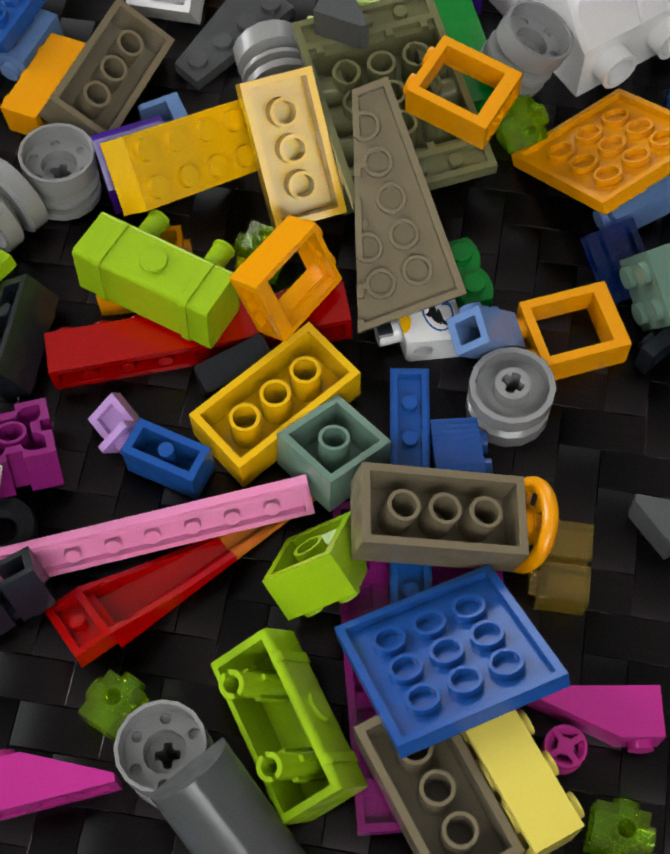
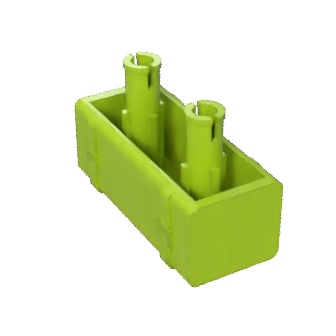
[72,209,239,349]
[210,628,368,825]

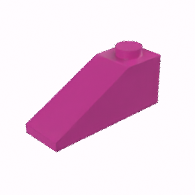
[526,685,666,754]
[0,749,123,821]

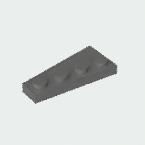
[174,0,295,91]

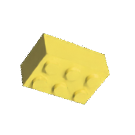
[460,709,585,854]

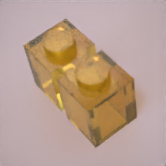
[527,520,594,616]

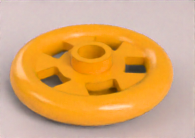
[513,476,559,574]

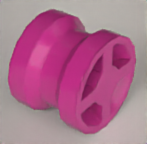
[540,724,588,775]

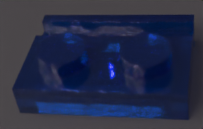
[580,217,646,304]

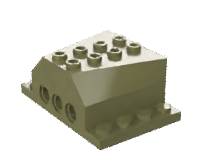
[292,0,498,217]

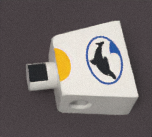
[374,299,460,362]

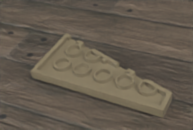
[352,76,467,334]

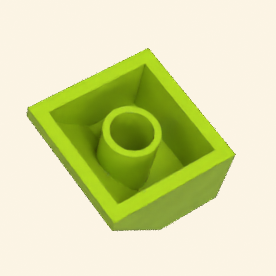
[262,511,367,621]

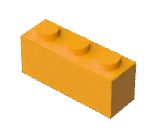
[0,33,86,135]

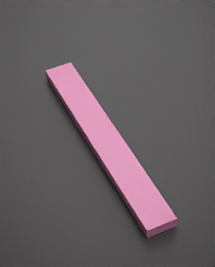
[0,474,315,582]

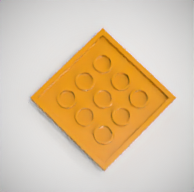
[511,88,670,215]

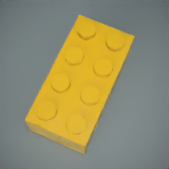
[235,65,347,229]
[100,99,257,216]
[189,322,361,488]

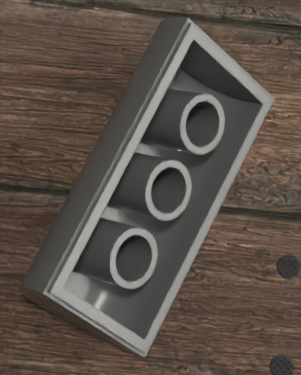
[149,737,307,854]

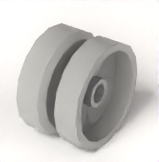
[0,158,49,252]
[465,347,556,447]

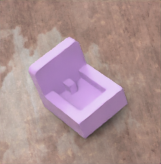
[88,392,140,454]

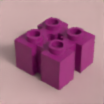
[0,398,65,499]

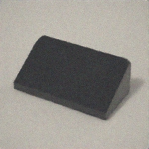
[194,334,271,397]

